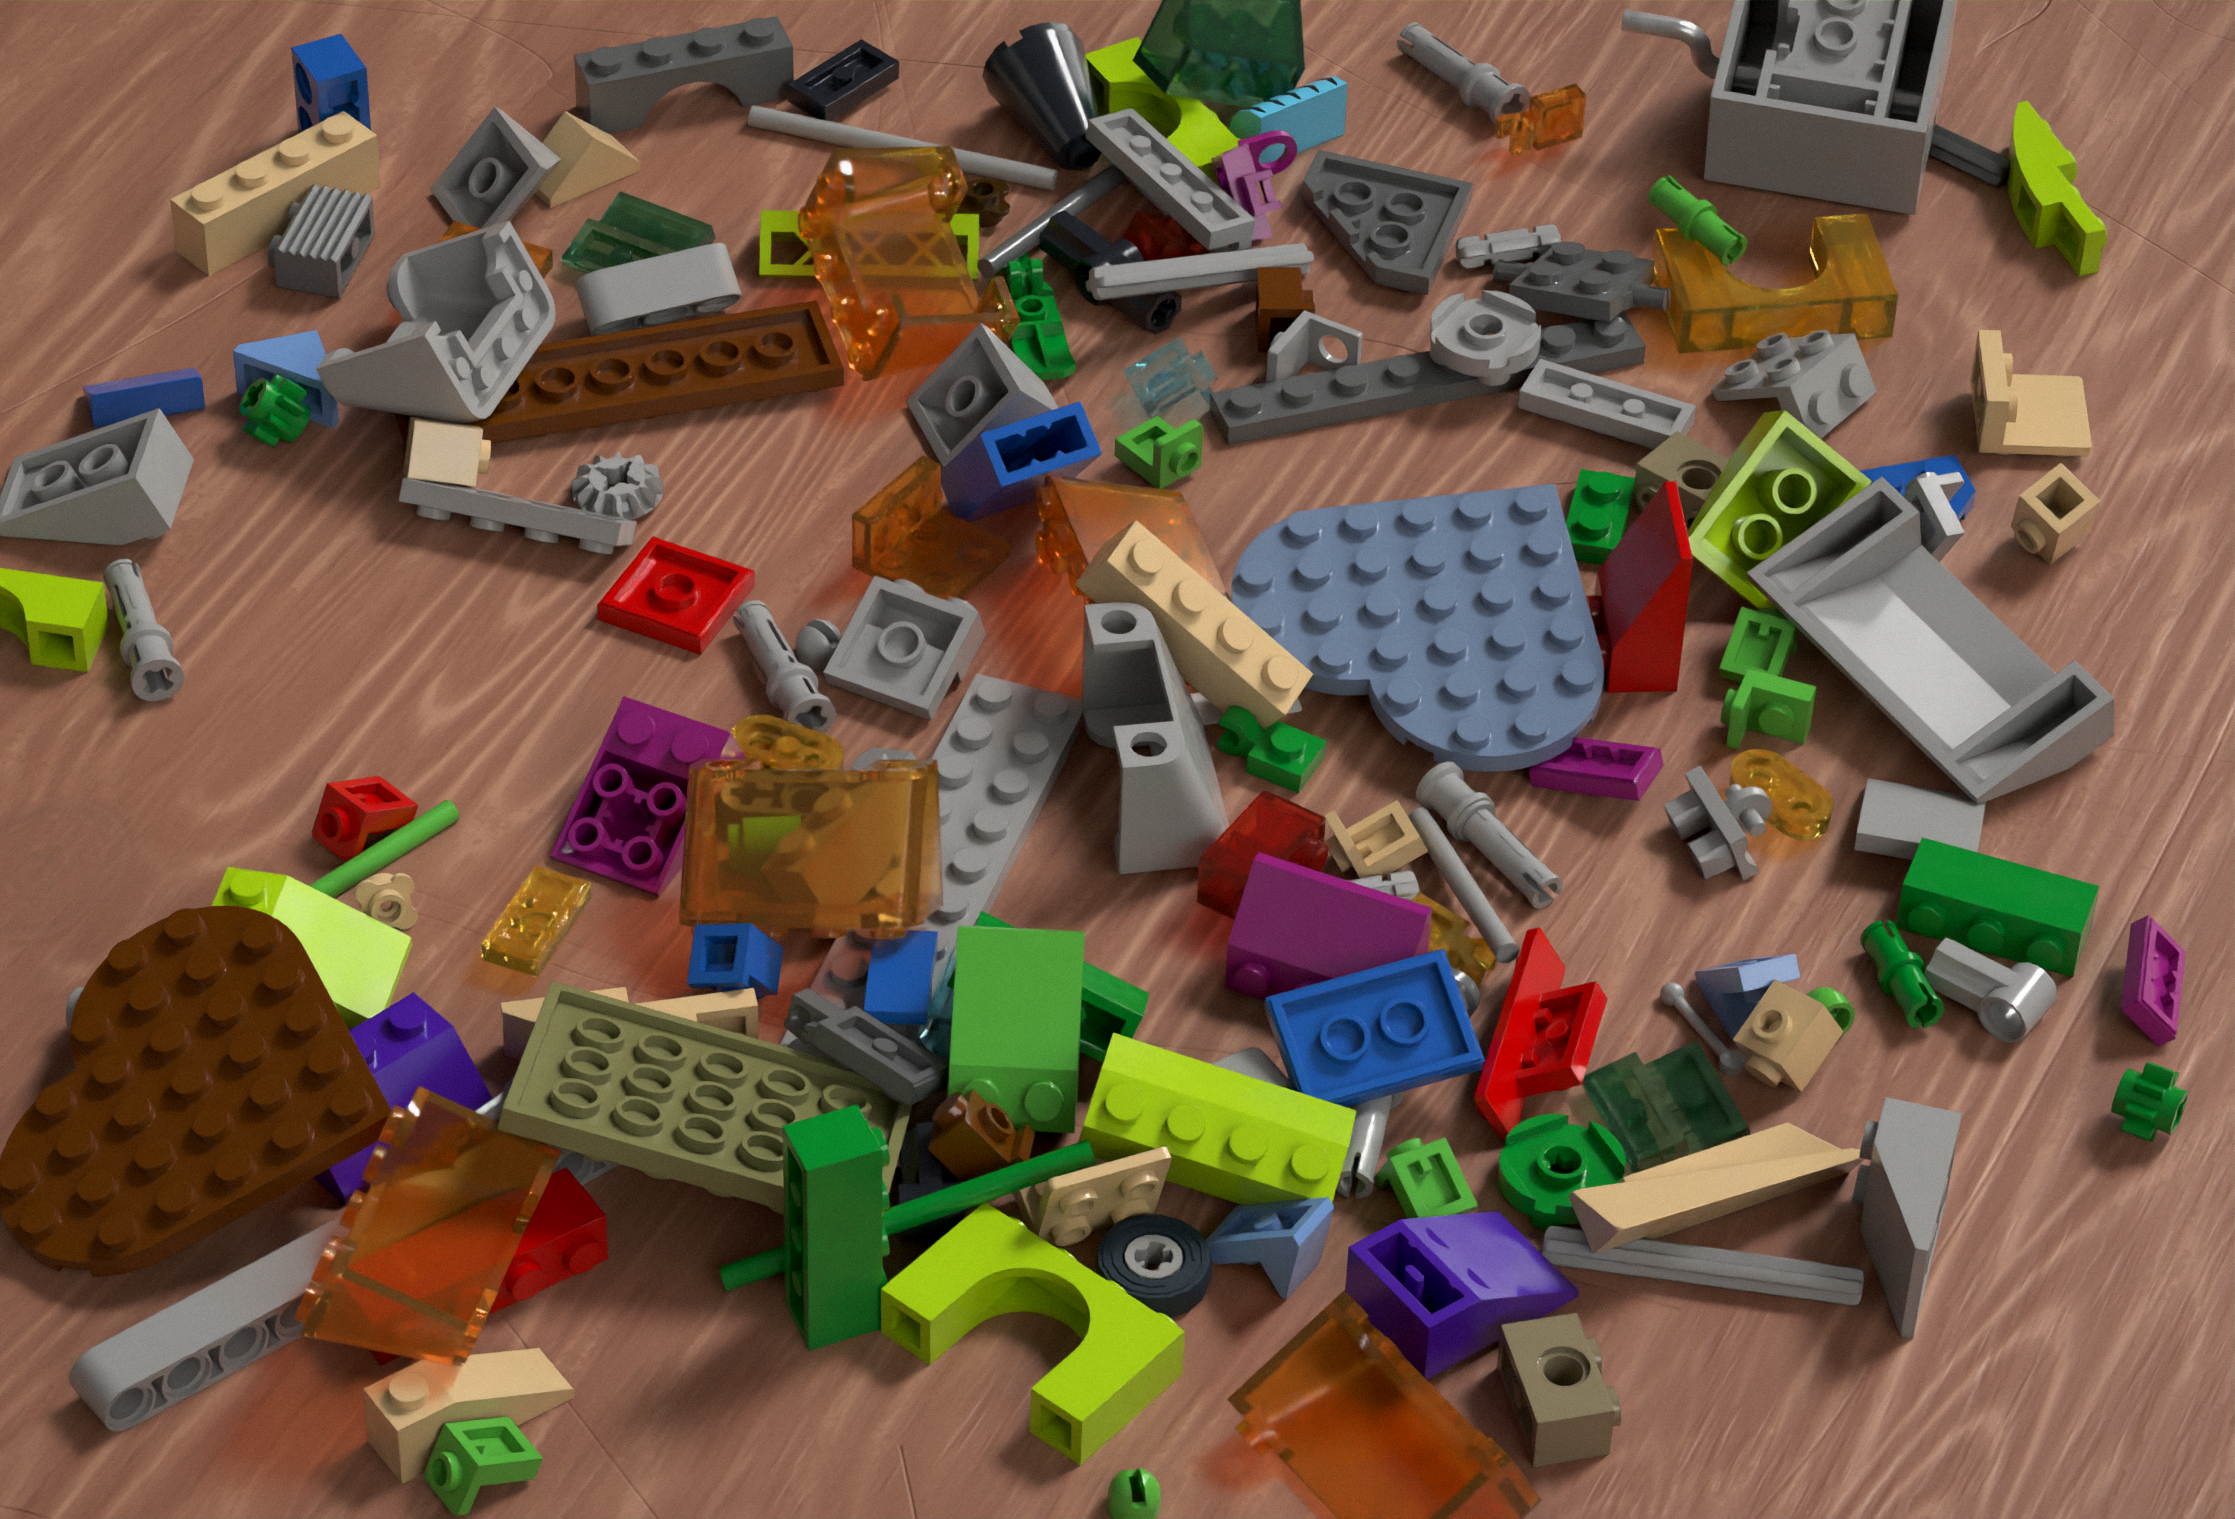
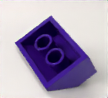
[313,992,493,1206]

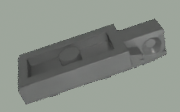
[783,988,949,1106]

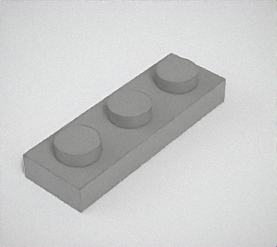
[1518,359,1696,450]

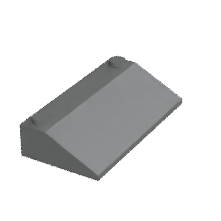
[1747,476,2114,804]

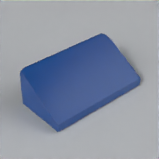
[83,367,205,427]

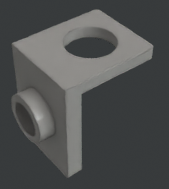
[1266,310,1363,382]

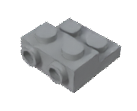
[823,575,986,721]

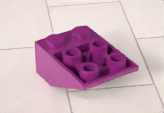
[550,696,747,897]

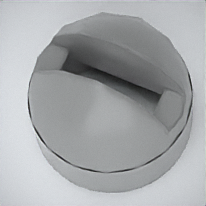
[796,618,842,670]

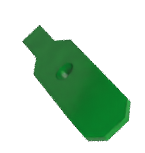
[998,252,1076,380]

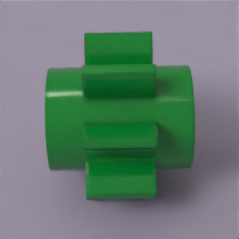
[239,374,310,448]
[2111,1061,2189,1142]

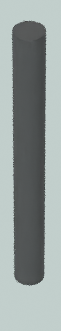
[977,164,1125,279]

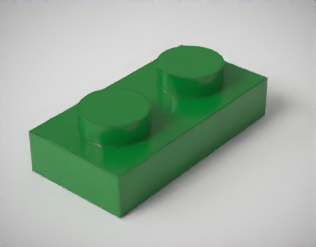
[1566,469,1635,565]

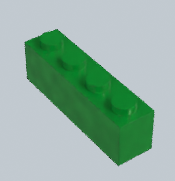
[782,1104,890,1351]

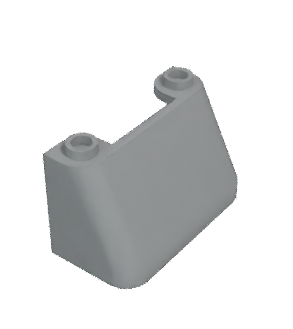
[316,221,556,424]

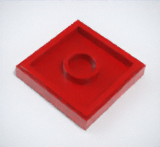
[597,536,755,655]

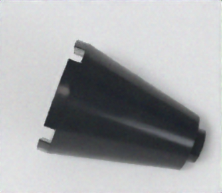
[982,22,1102,170]

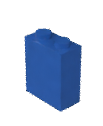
[937,401,1102,526]

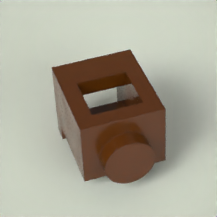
[1255,267,1315,352]
[928,1089,1035,1182]

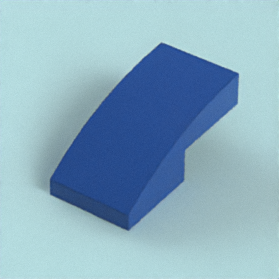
[864,929,938,1025]

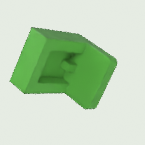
[1114,416,1203,490]

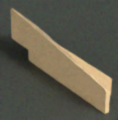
[1568,1122,1865,1255]

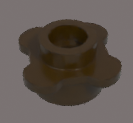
[956,179,1010,228]

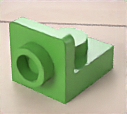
[1719,607,1798,683]
[1720,669,1816,750]
[1374,1137,1478,1219]
[424,1416,543,1516]

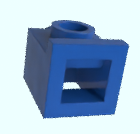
[687,923,784,1000]

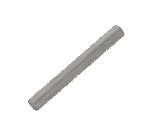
[1086,243,1314,300]
[1542,1226,1864,1306]

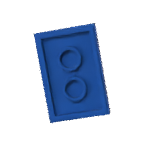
[1263,949,1485,1107]

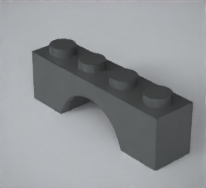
[574,16,794,133]

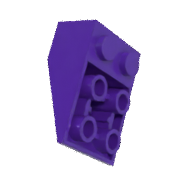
[1344,1211,1579,1381]

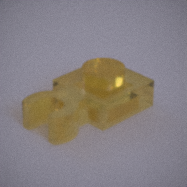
[1412,892,1498,989]

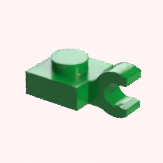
[1216,705,1327,793]

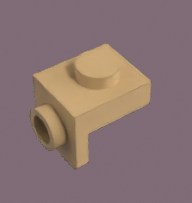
[1324,800,1428,878]

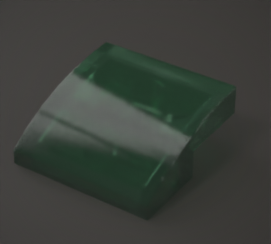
[561,191,716,274]
[1582,1040,1751,1173]

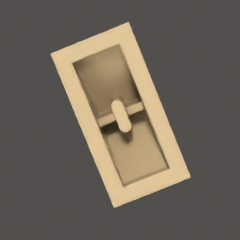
[535,111,641,208]

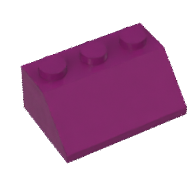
[1225,852,1432,1001]

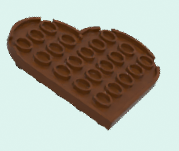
[0,906,402,1277]

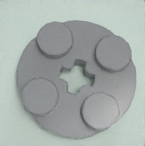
[1430,290,1541,386]

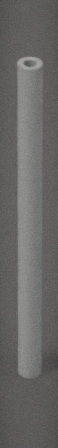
[748,105,1058,191]

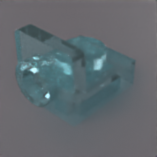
[1123,337,1218,418]

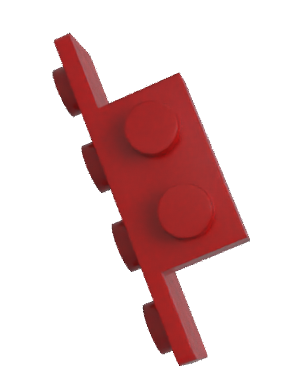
[1474,927,1607,1140]

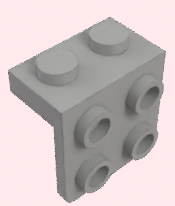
[1711,330,1877,439]

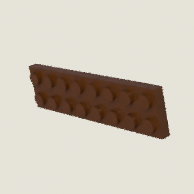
[390,300,844,457]

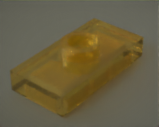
[481,865,592,977]

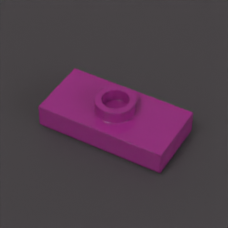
[1529,737,1664,801]
[2121,915,2186,1047]

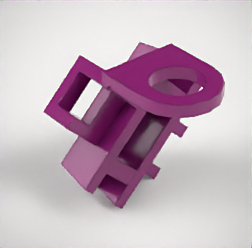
[1211,130,1298,241]

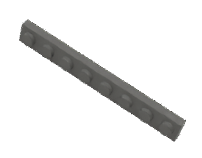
[1210,313,1646,445]

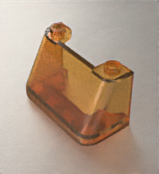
[1227,1291,1542,1519]

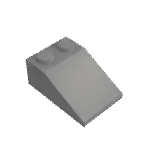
[0,408,194,545]
[1852,1097,1962,1339]

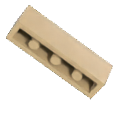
[170,111,381,276]
[1075,520,1313,729]

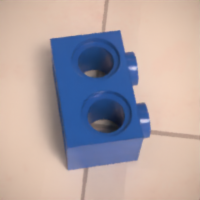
[291,34,371,134]

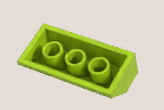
[1078,1033,1357,1205]

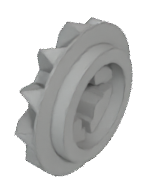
[572,451,663,520]

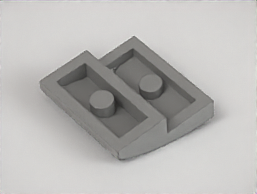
[1854,778,1986,860]

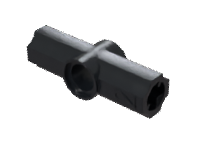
[1039,210,1182,335]

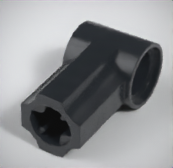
[898,1122,965,1242]

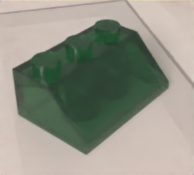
[1132,0,1305,107]

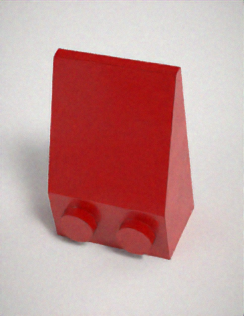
[1586,481,1693,693]

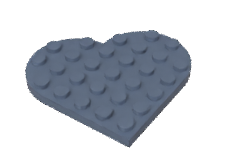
[1231,484,1604,772]

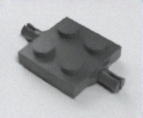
[1493,242,1673,322]

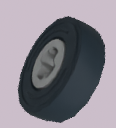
[1095,1214,1212,1318]

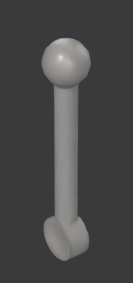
[1660,982,1744,1076]

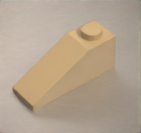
[363,1348,574,1484]

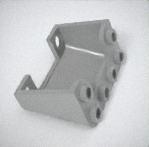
[1081,602,1233,874]

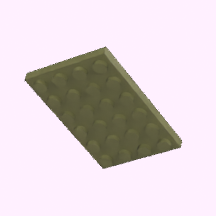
[497,981,913,1217]

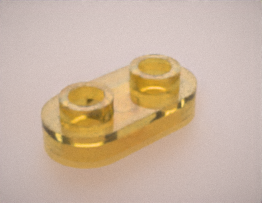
[731,715,844,781]
[1729,749,1834,840]

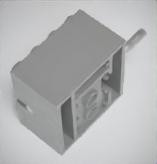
[1621,0,1957,215]

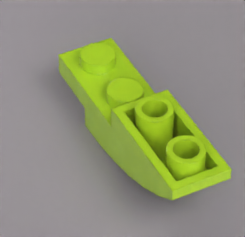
[2007,101,2107,276]

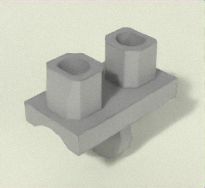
[1663,766,1772,881]

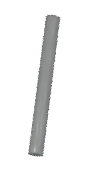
[1408,807,1519,963]

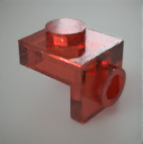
[1122,211,1210,261]

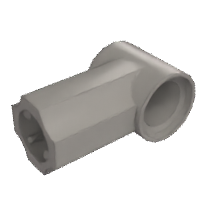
[1924,938,2058,1043]

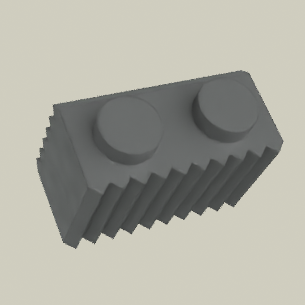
[268,184,375,299]

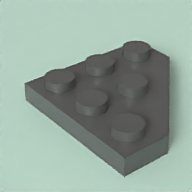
[1302,150,1473,295]

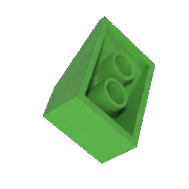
[948,925,1085,1133]

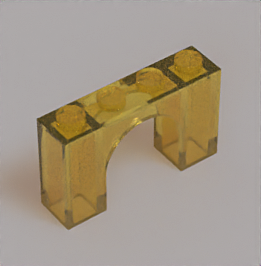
[1652,213,1899,354]

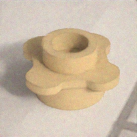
[354,873,418,930]

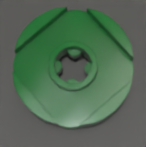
[1497,1113,1626,1231]

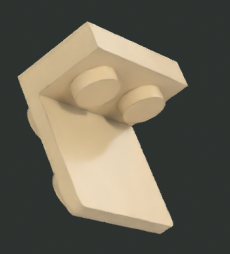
[1970,329,2092,457]
[1013,1147,1172,1246]

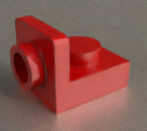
[312,776,418,862]

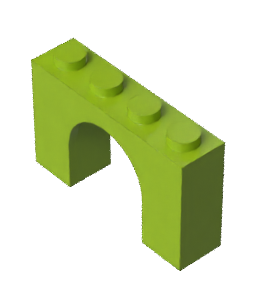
[881,1202,1185,1466]

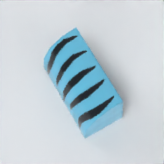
[1229,76,1348,163]

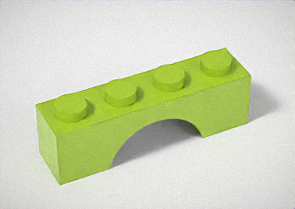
[1085,37,1241,186]
[0,568,109,672]

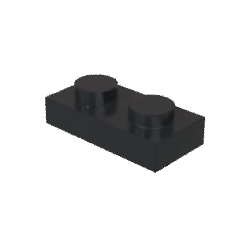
[788,39,899,121]

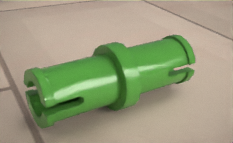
[1648,175,1748,266]

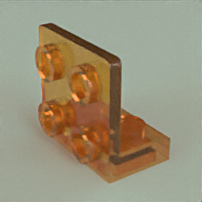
[852,455,1011,600]

